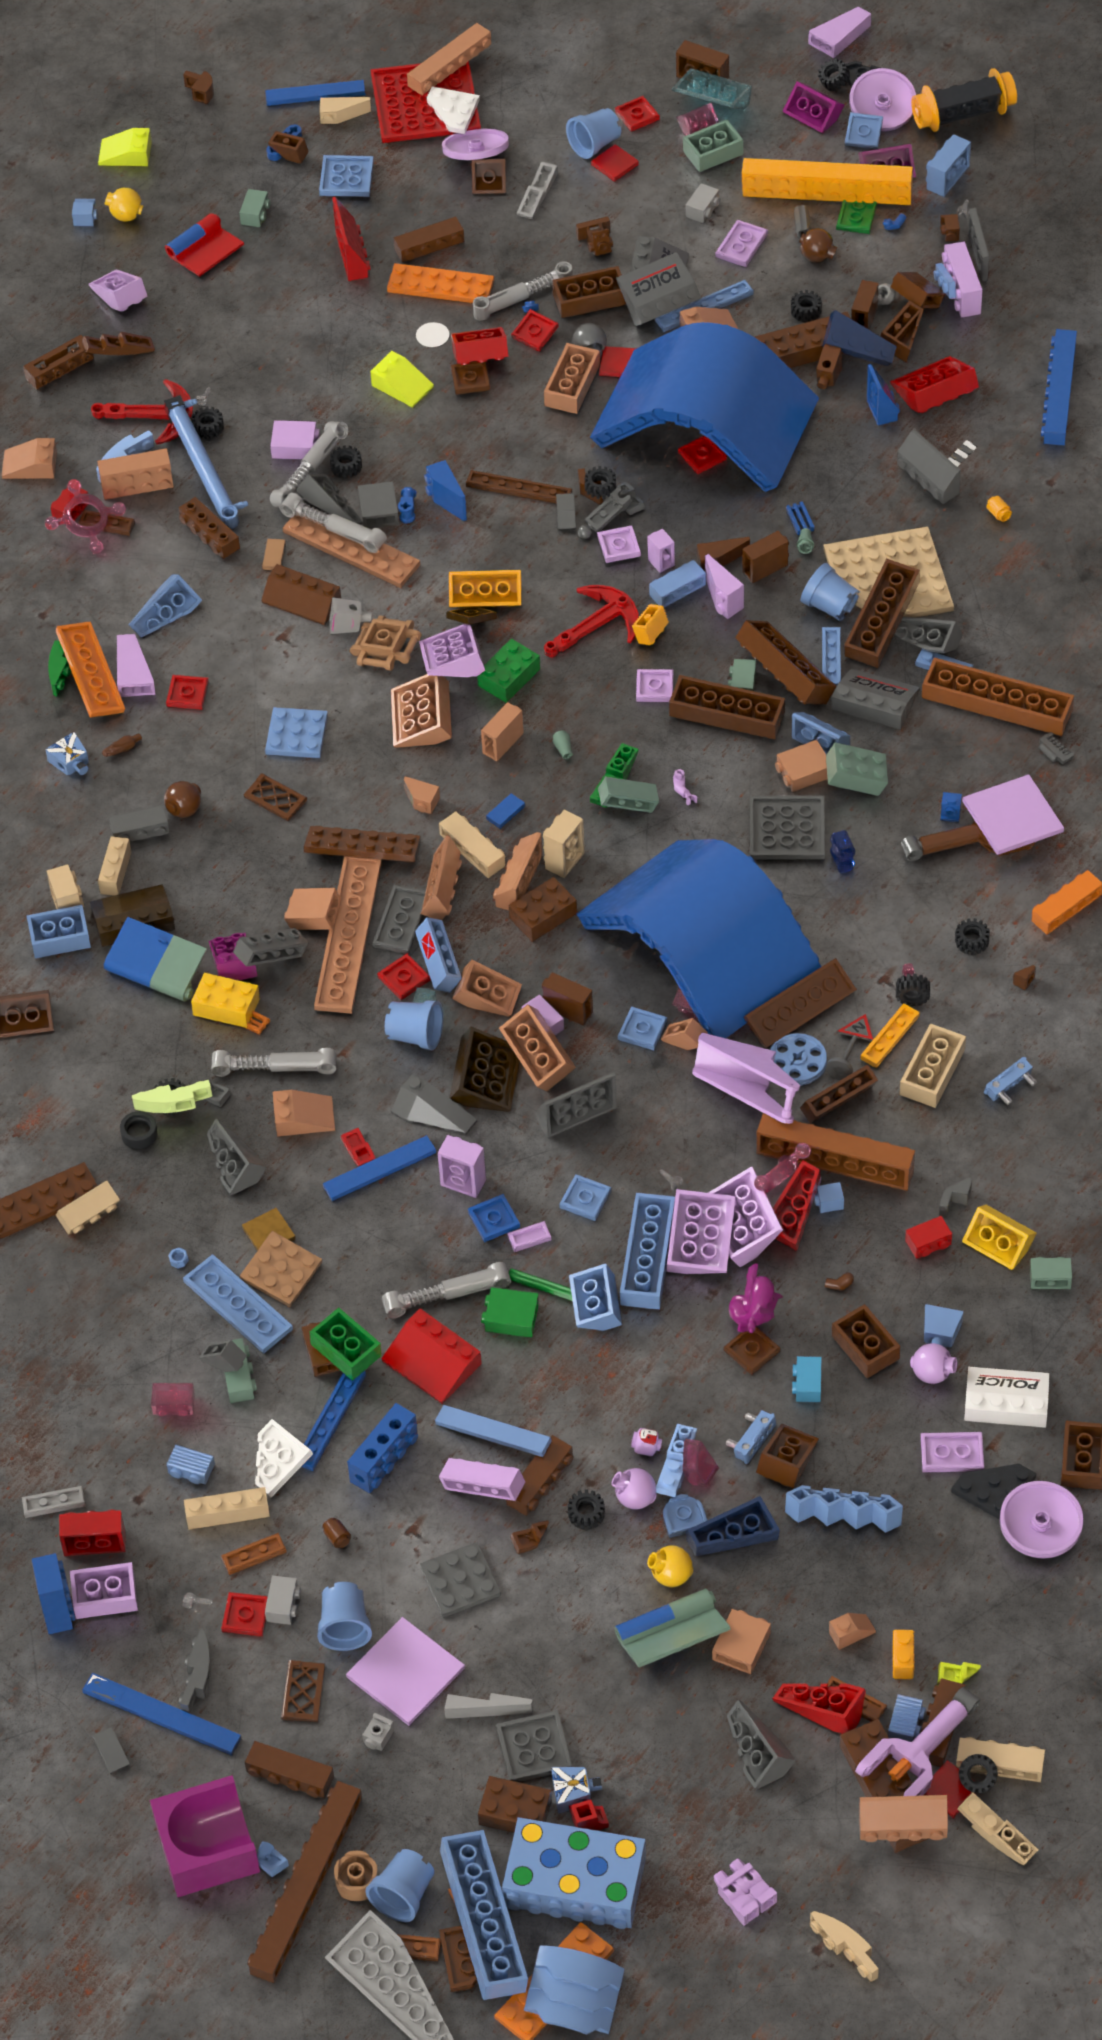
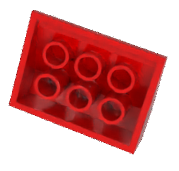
[332,197,371,281]
[890,356,979,413]
[381,1308,482,1404]

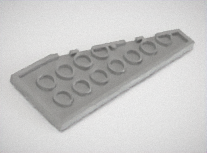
[325,1910,454,2040]

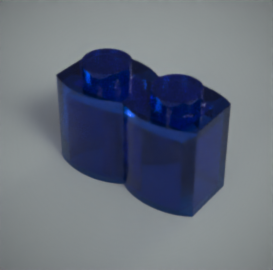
[830,830,856,873]

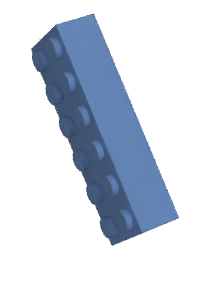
[620,1193,675,1310]

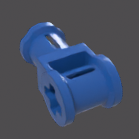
[398,487,417,524]

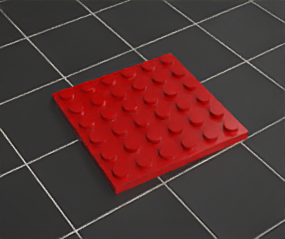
[370,61,481,143]

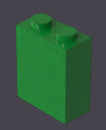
[481,1287,539,1338]

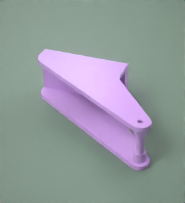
[692,1033,800,1124]

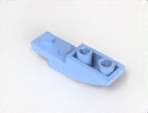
[96,430,154,482]
[656,1424,697,1497]

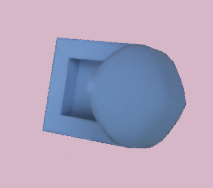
[257,1842,289,1877]

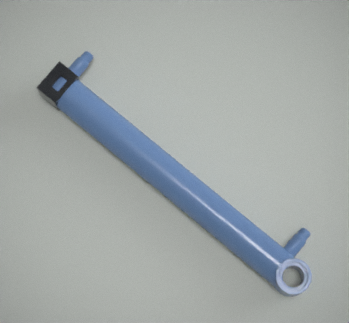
[164,395,248,529]

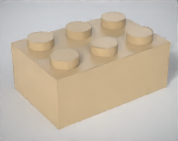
[543,810,585,878]

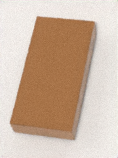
[262,539,286,570]

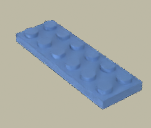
[183,1254,293,1354]

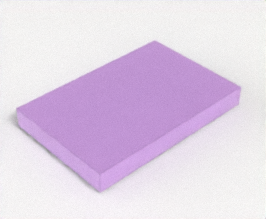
[715,220,768,267]
[920,1432,984,1472]

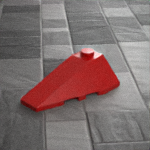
[772,1684,866,1734]

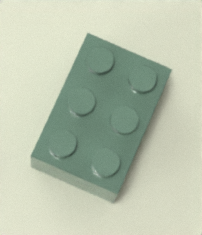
[683,119,743,172]
[826,742,888,796]

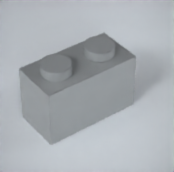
[686,183,720,223]
[265,1575,301,1625]

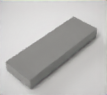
[22,1486,86,1518]

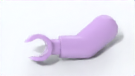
[673,769,698,805]

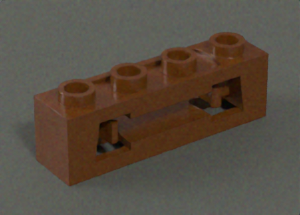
[23,335,94,390]

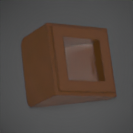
[1013,965,1036,990]

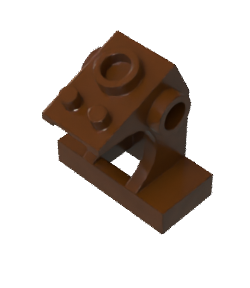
[576,216,613,256]

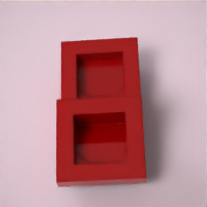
[340,1128,376,1167]

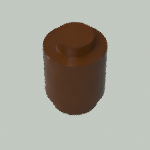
[322,1517,351,1548]

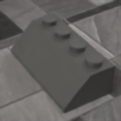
[897,429,961,504]

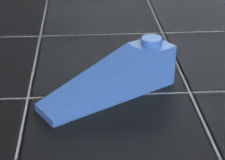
[128,574,202,638]

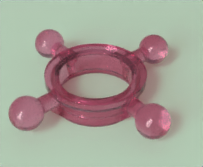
[45,479,126,554]
[754,1143,811,1194]

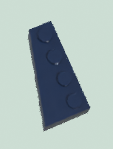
[822,310,897,366]

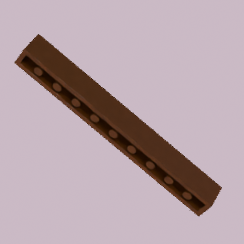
[247,1781,362,1983]

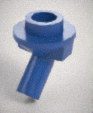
[522,301,539,313]

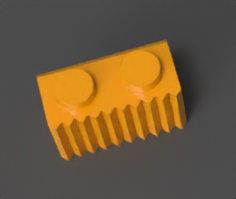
[632,604,669,645]
[893,1630,915,1679]

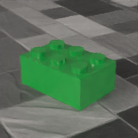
[477,639,540,703]
[310,1307,382,1381]

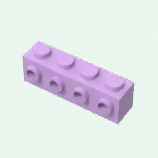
[439,1458,525,1501]

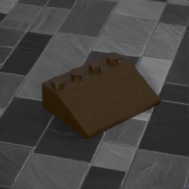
[90,884,175,947]
[449,1026,520,1112]

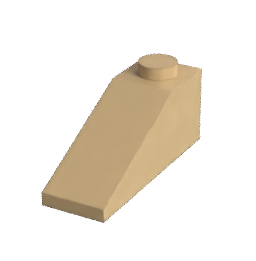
[320,97,371,124]

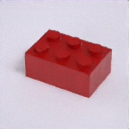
[451,327,509,365]
[59,1509,126,1556]

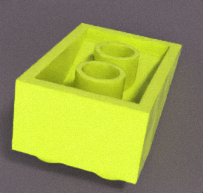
[98,128,152,166]
[370,351,434,408]

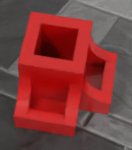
[569,1799,609,1831]

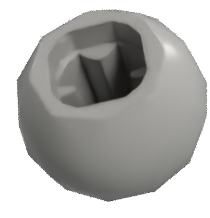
[878,283,896,305]

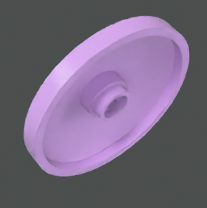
[849,68,916,131]
[442,128,509,160]
[1000,1481,1083,1558]

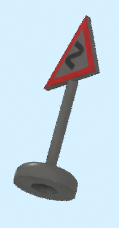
[826,1014,873,1080]

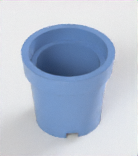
[566,108,621,159]
[800,563,860,621]
[385,1000,443,1050]
[317,1582,372,1651]
[366,1849,434,1922]

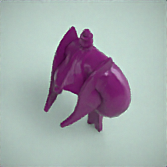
[729,1263,783,1333]

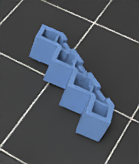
[785,1485,903,1533]

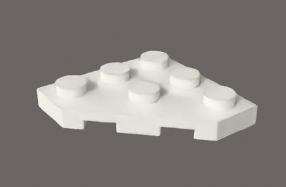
[427,87,480,134]
[255,1419,313,1498]

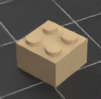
[47,864,84,909]

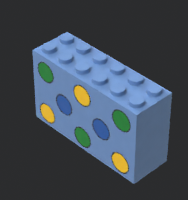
[502,1817,646,1929]

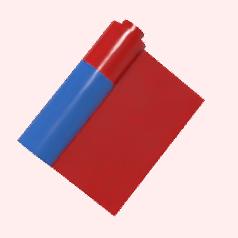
[165,213,244,277]

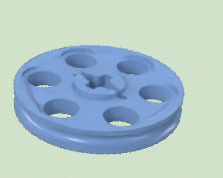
[770,1033,827,1085]

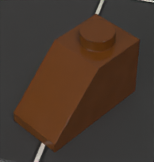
[268,131,309,164]

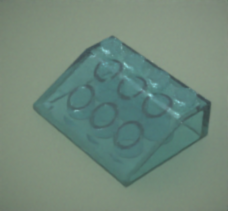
[672,69,752,110]

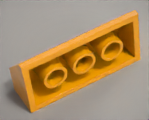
[449,570,522,608]

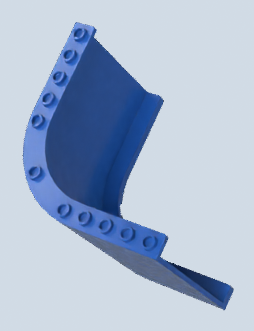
[590,322,819,492]
[576,839,822,1039]

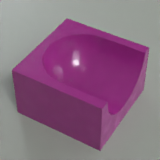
[150,1775,260,1898]

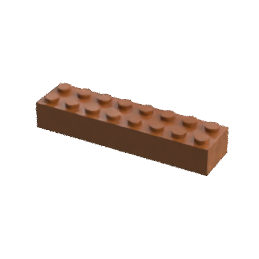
[922,657,1074,736]
[756,1113,915,1191]

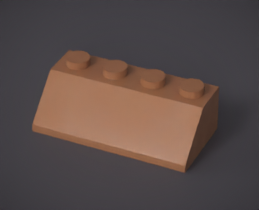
[493,832,543,910]
[421,835,462,920]
[859,1795,948,1842]

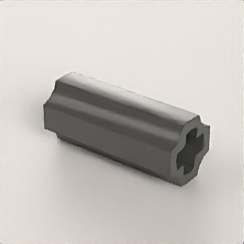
[794,205,811,239]

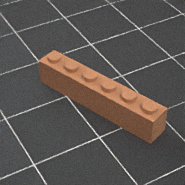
[407,23,492,95]

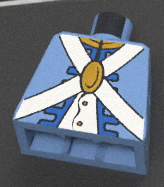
[45,732,89,775]
[551,1767,602,1813]

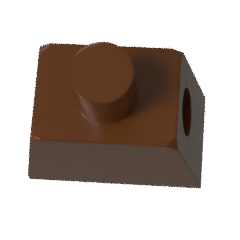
[816,344,842,389]

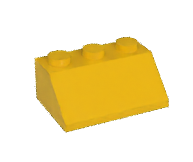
[962,1205,1036,1270]

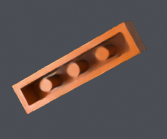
[1032,870,1102,935]

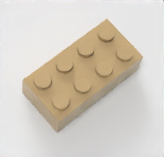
[900,1024,966,1108]

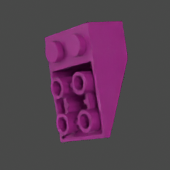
[209,933,258,981]

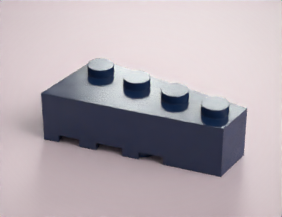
[686,1496,780,1556]

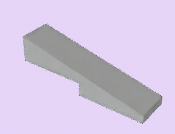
[517,162,558,219]
[444,1693,533,1719]

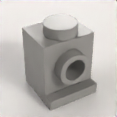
[362,1713,394,1751]

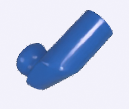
[883,213,906,231]

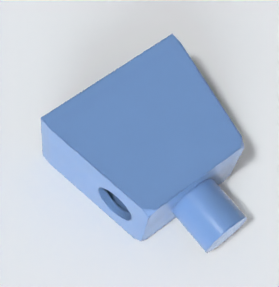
[924,1304,963,1347]

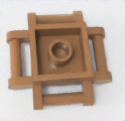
[349,615,422,671]

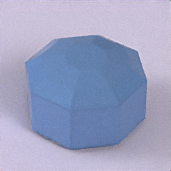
[168,1248,189,1268]

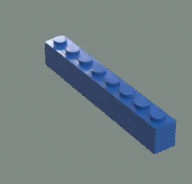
[1041,329,1077,445]

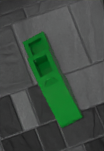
[48,640,71,697]
[590,743,639,808]

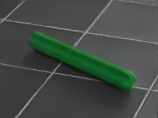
[508,1268,573,1301]

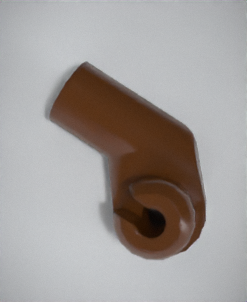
[825,1272,854,1291]

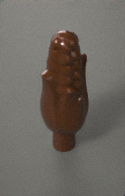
[102,733,142,757]

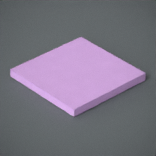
[962,774,1064,855]
[346,1617,465,1726]

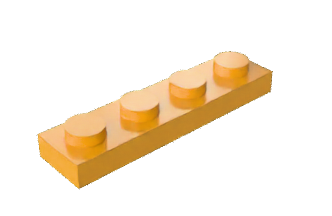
[860,1003,920,1068]

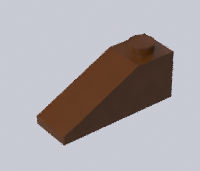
[697,536,750,571]

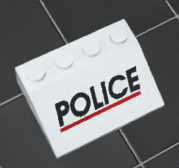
[964,1367,1049,1428]

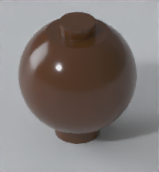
[799,228,838,263]
[164,781,201,818]

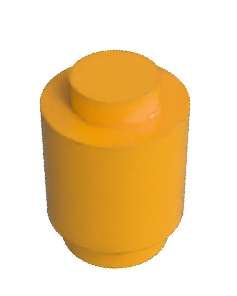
[986,496,1012,522]

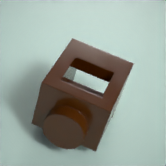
[940,214,960,242]

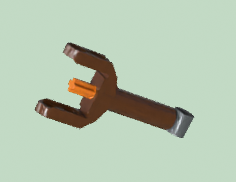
[901,820,1036,861]

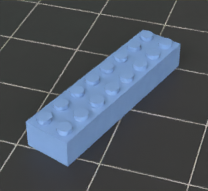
[440,1830,528,2000]

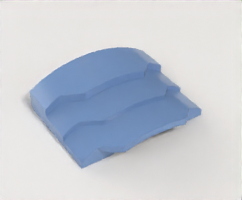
[524,1946,624,2035]

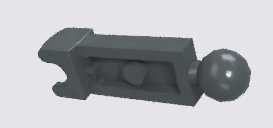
[578,487,632,539]

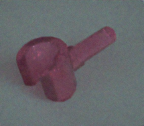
[902,963,914,977]

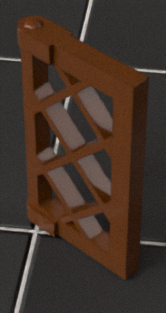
[243,773,307,821]
[281,1660,325,1722]

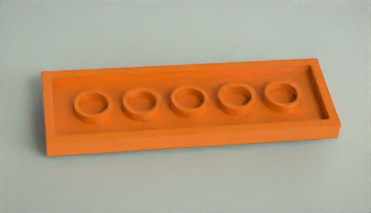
[387,263,494,303]
[55,621,125,718]
[494,1922,614,2040]

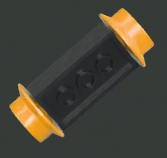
[911,68,1017,132]

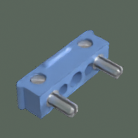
[984,1057,1037,1105]
[726,1410,777,1464]

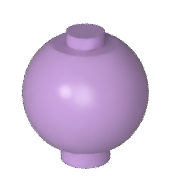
[910,1343,957,1384]
[612,1468,657,1509]

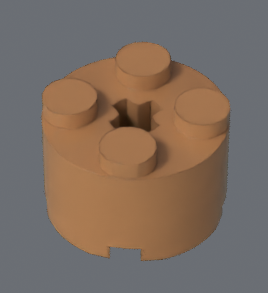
[334,1850,378,1901]

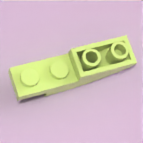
[132,1080,212,1113]

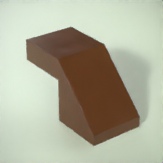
[578,468,603,505]

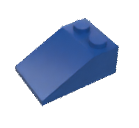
[867,364,900,425]
[424,460,467,521]

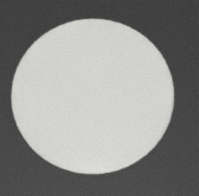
[416,322,449,347]

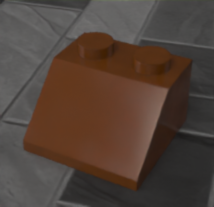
[472,159,506,194]

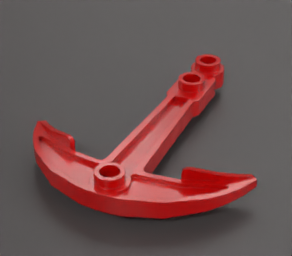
[91,379,193,445]
[544,585,639,658]

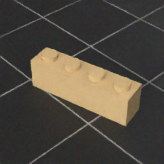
[439,812,505,878]
[184,1487,270,1530]
[956,1737,1045,1782]

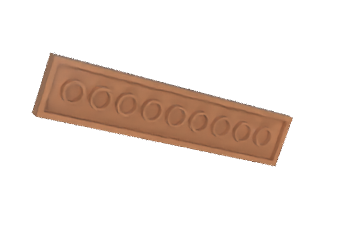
[314,856,382,1014]

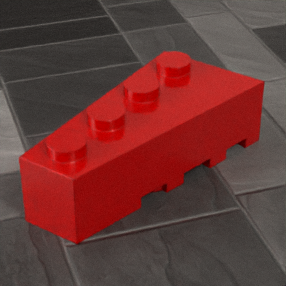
[773,1160,821,1251]

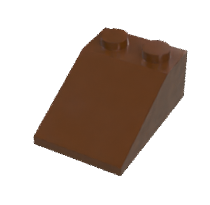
[756,1424,819,1488]

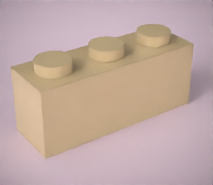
[98,836,131,896]
[56,1181,120,1235]

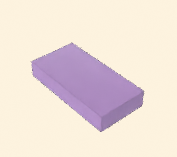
[507,1221,551,1252]

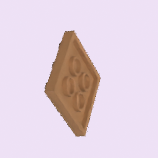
[240,1231,322,1308]

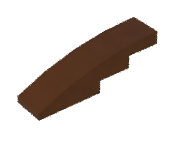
[82,332,155,355]

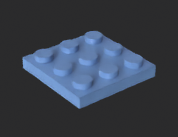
[319,155,374,197]
[265,707,328,758]

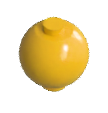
[105,188,144,222]
[647,1545,693,1587]

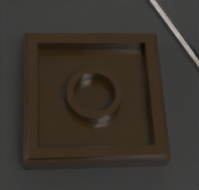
[446,607,497,625]

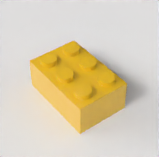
[191,973,260,1028]

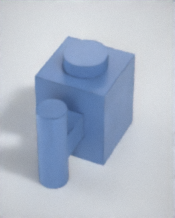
[72,199,98,226]

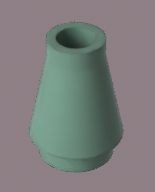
[796,528,814,554]
[552,730,573,759]

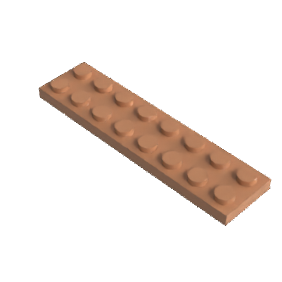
[283,515,420,588]

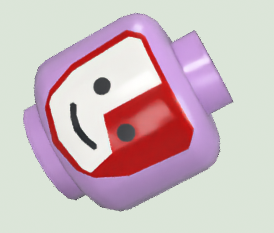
[631,1428,662,1456]

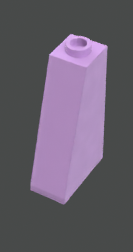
[808,7,871,58]
[117,634,155,697]

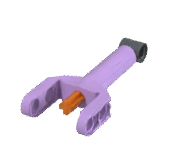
[855,1687,981,1796]

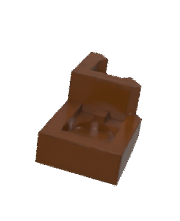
[510,1520,549,1554]

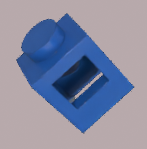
[940,792,962,822]

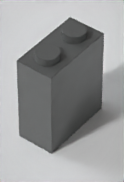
[358,481,399,528]

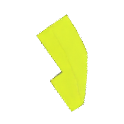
[937,1662,981,1684]

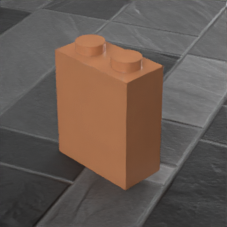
[481,702,524,762]
[775,740,827,792]
[284,888,342,930]
[712,1609,771,1674]

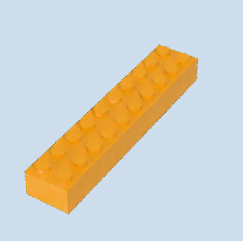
[742,158,913,205]

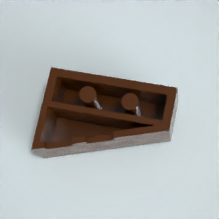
[880,300,924,363]

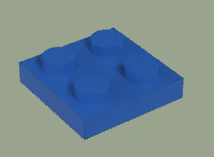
[468,1194,520,1243]

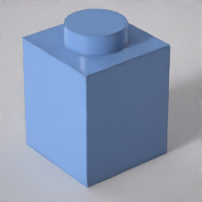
[814,1182,844,1213]

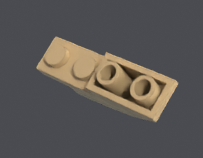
[958,1793,1039,1865]
[810,1911,879,1982]

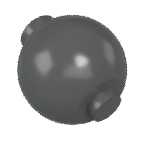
[572,323,607,357]

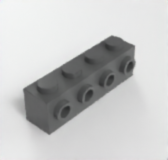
[233,928,308,967]

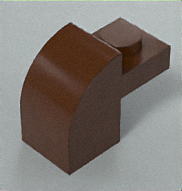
[183,70,214,104]

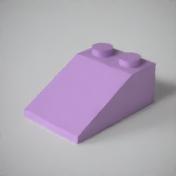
[89,269,147,311]
[705,554,744,619]

